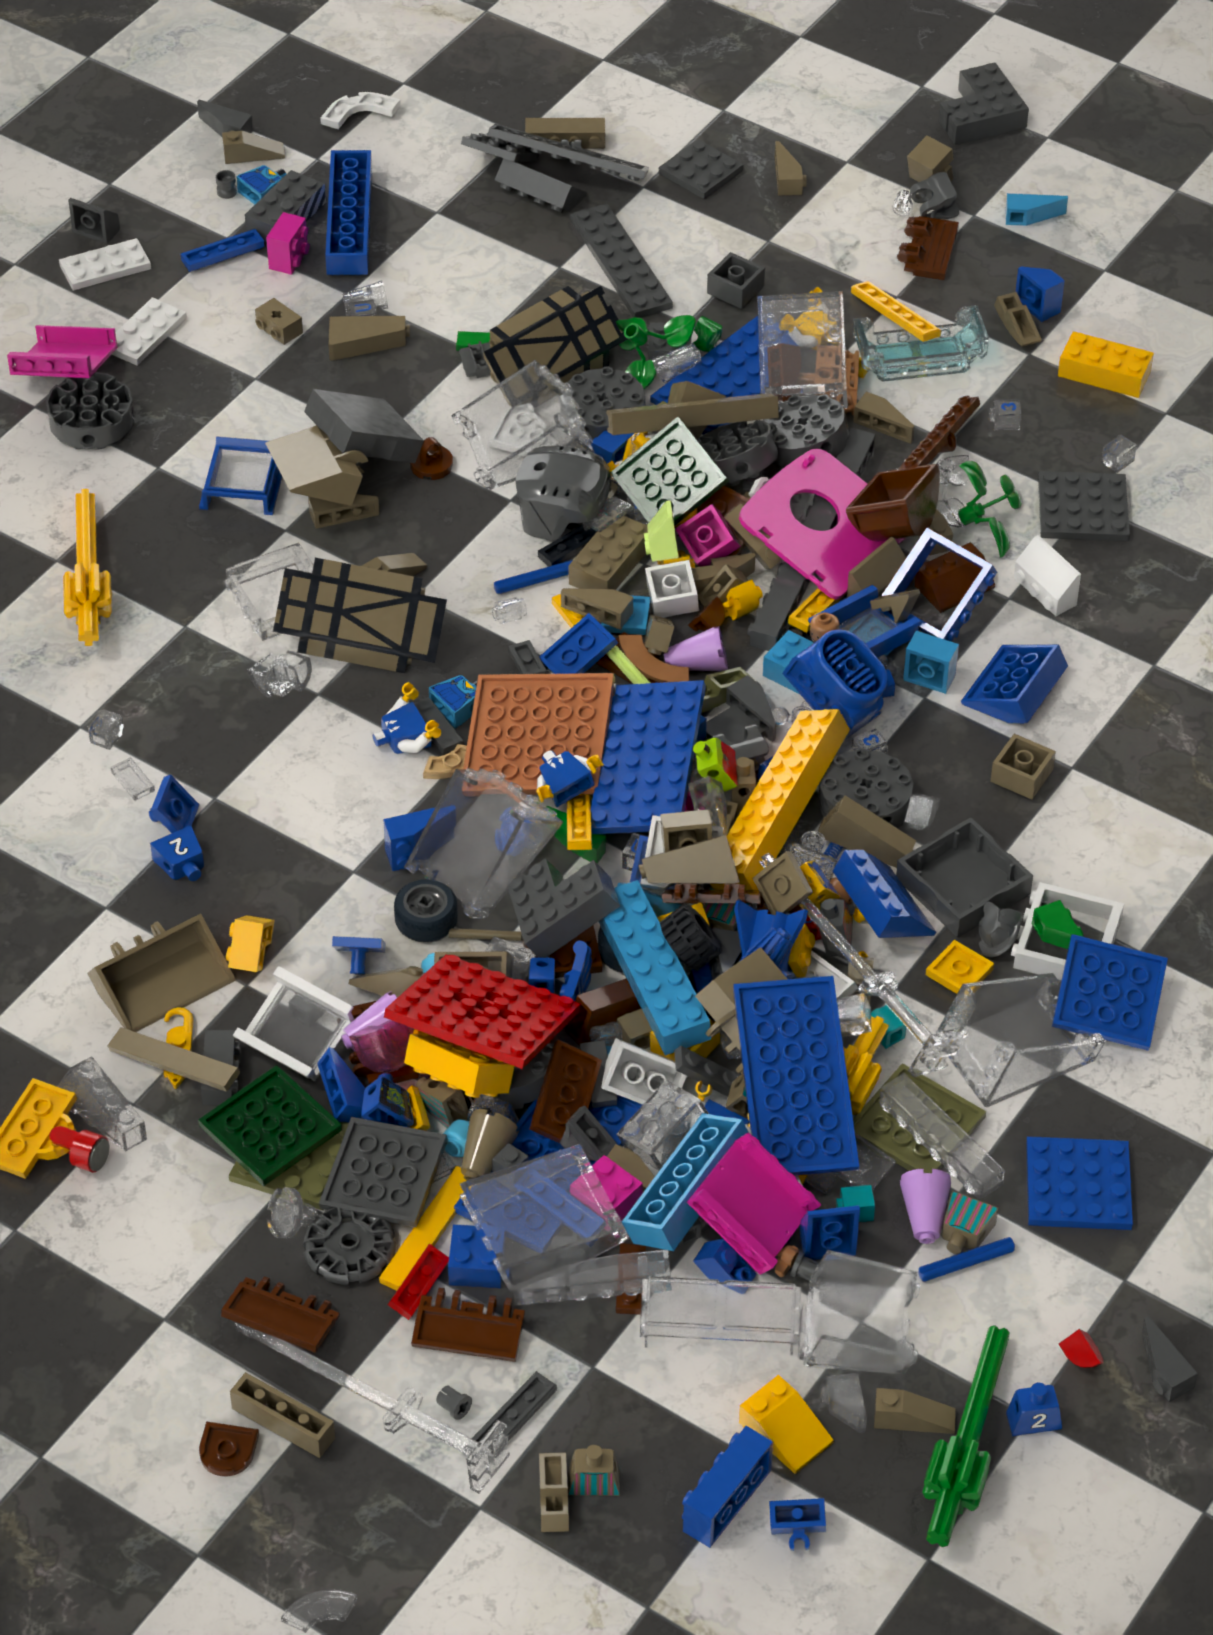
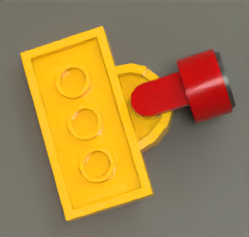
[0,1078,110,1179]

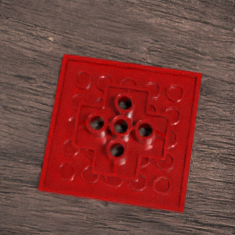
[384,954,581,1069]

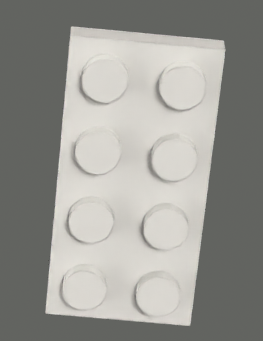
[59,238,151,291]
[112,297,187,366]

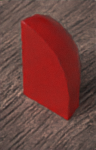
[1059,1329,1103,1368]

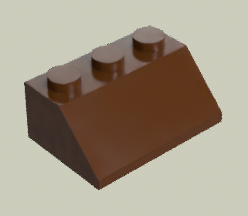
[915,542,995,613]

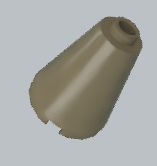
[461,1109,519,1184]

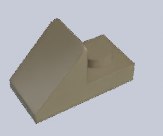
[870,589,920,623]

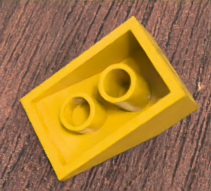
[739,1375,834,1474]

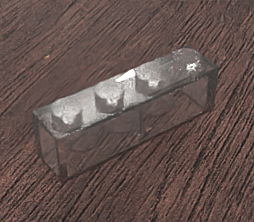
[57,1056,147,1152]

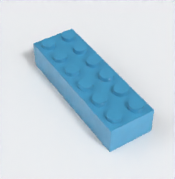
[622,1113,748,1251]

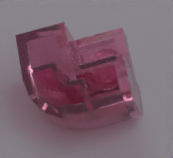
[349,1020,410,1073]

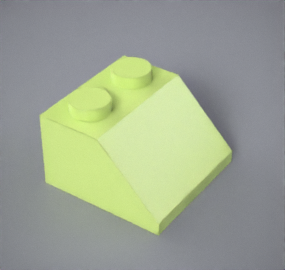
[644,500,679,562]

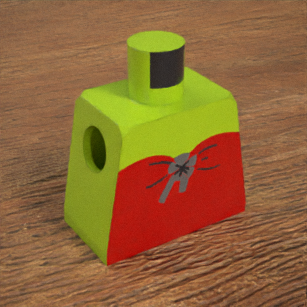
[693,738,738,795]

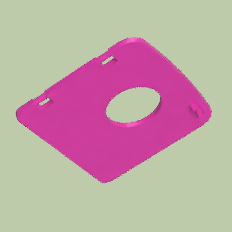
[739,449,906,600]

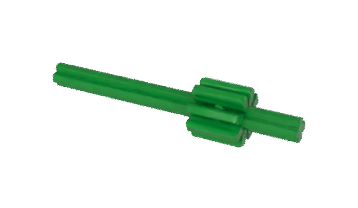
[922,1325,1010,1547]

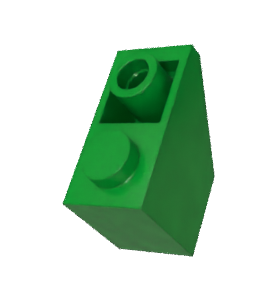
[1031,900,1084,949]

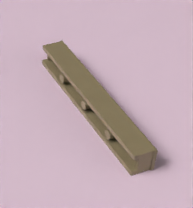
[606,393,779,435]

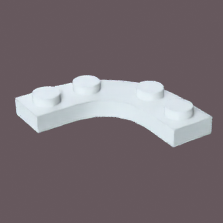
[321,92,401,129]

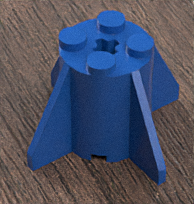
[734,900,808,972]

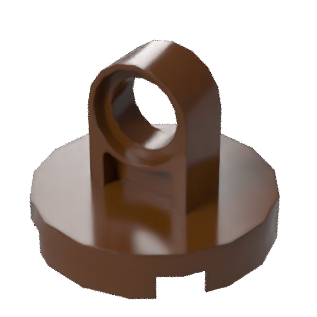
[410,437,453,480]

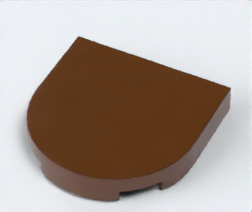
[199,1421,259,1477]

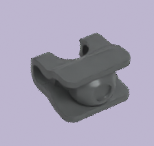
[910,172,959,219]
[711,724,769,773]

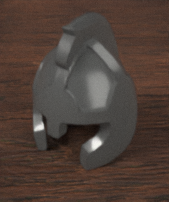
[979,902,1023,957]

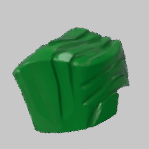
[692,316,723,352]

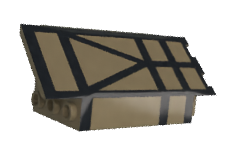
[484,286,628,409]
[273,557,447,673]

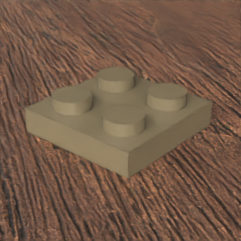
[752,851,813,915]

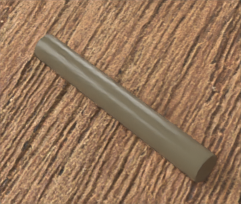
[449,928,522,941]

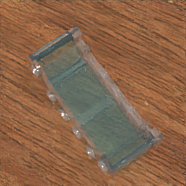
[852,305,989,382]

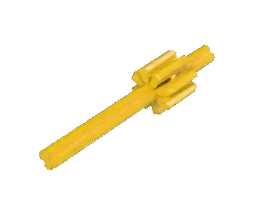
[63,489,112,646]
[798,1016,889,1185]

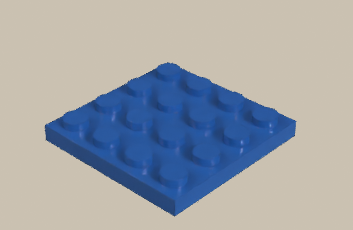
[1051,934,1168,1051]
[1026,1137,1133,1230]

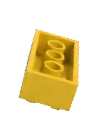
[1058,331,1154,398]
[404,1033,515,1098]

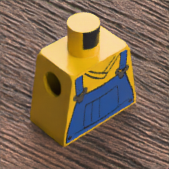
[800,860,841,910]

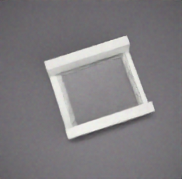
[233,966,355,1081]

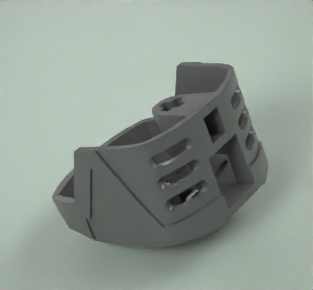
[516,446,611,542]

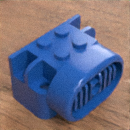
[782,630,887,740]

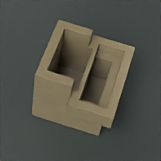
[907,136,953,182]

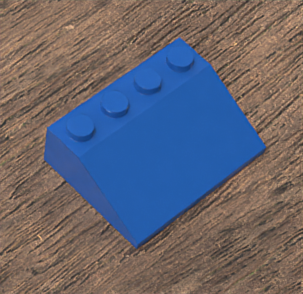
[961,644,1068,724]
[833,850,936,938]

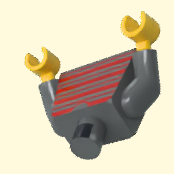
[819,898,868,961]

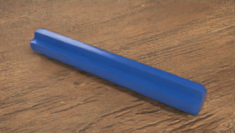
[494,560,573,594]
[918,1237,1015,1282]

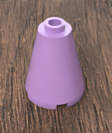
[664,626,728,671]
[341,991,413,1051]
[900,1169,951,1244]

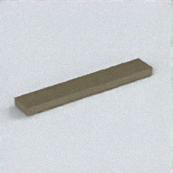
[107,1027,240,1092]

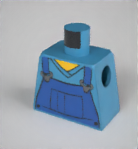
[236,165,286,205]
[429,675,478,729]

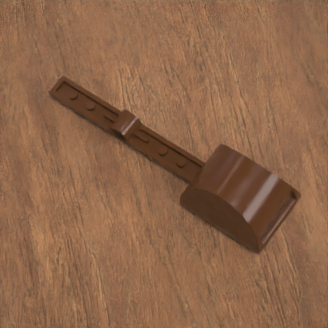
[846,396,980,542]

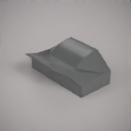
[560,1106,617,1163]

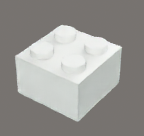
[645,560,699,618]

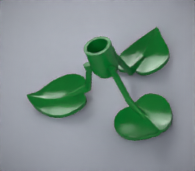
[616,315,696,389]
[958,461,1022,558]

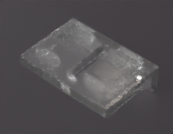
[582,496,633,532]

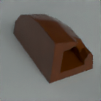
[688,596,725,632]

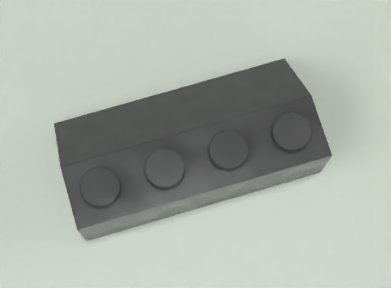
[495,158,587,213]

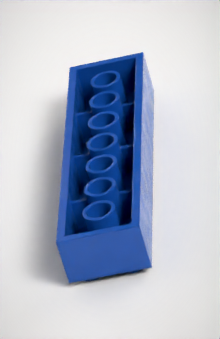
[325,150,372,275]

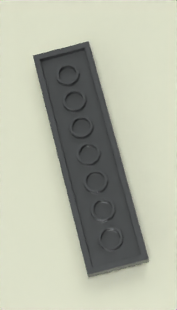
[488,124,649,181]
[570,203,673,318]

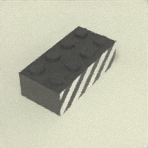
[245,170,326,242]

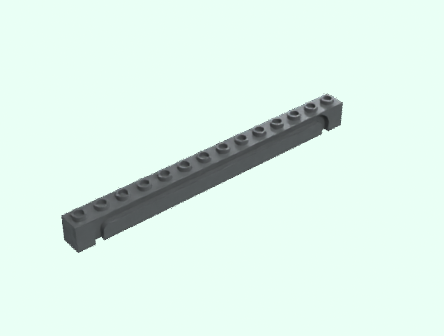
[747,428,876,651]

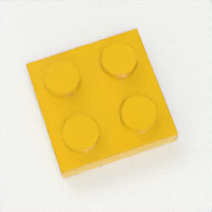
[925,940,994,999]

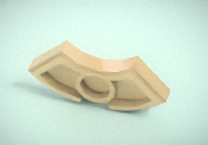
[423,744,467,779]

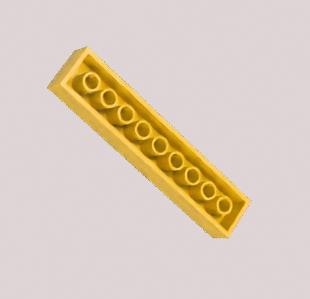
[710,709,850,890]

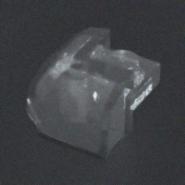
[247,650,312,698]

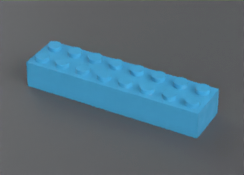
[598,880,711,1055]

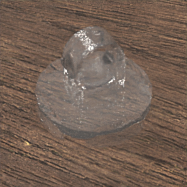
[267,1187,318,1239]

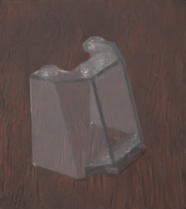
[798,1250,920,1374]

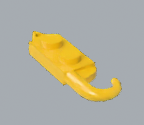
[163,1007,194,1089]

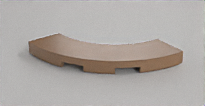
[619,635,689,683]

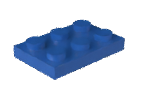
[539,613,618,674]

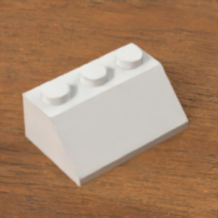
[1014,535,1081,616]
[601,1038,687,1115]

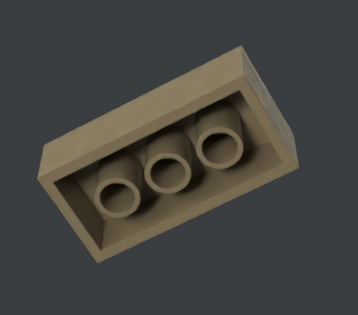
[569,512,648,590]

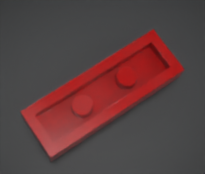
[387,1244,449,1320]

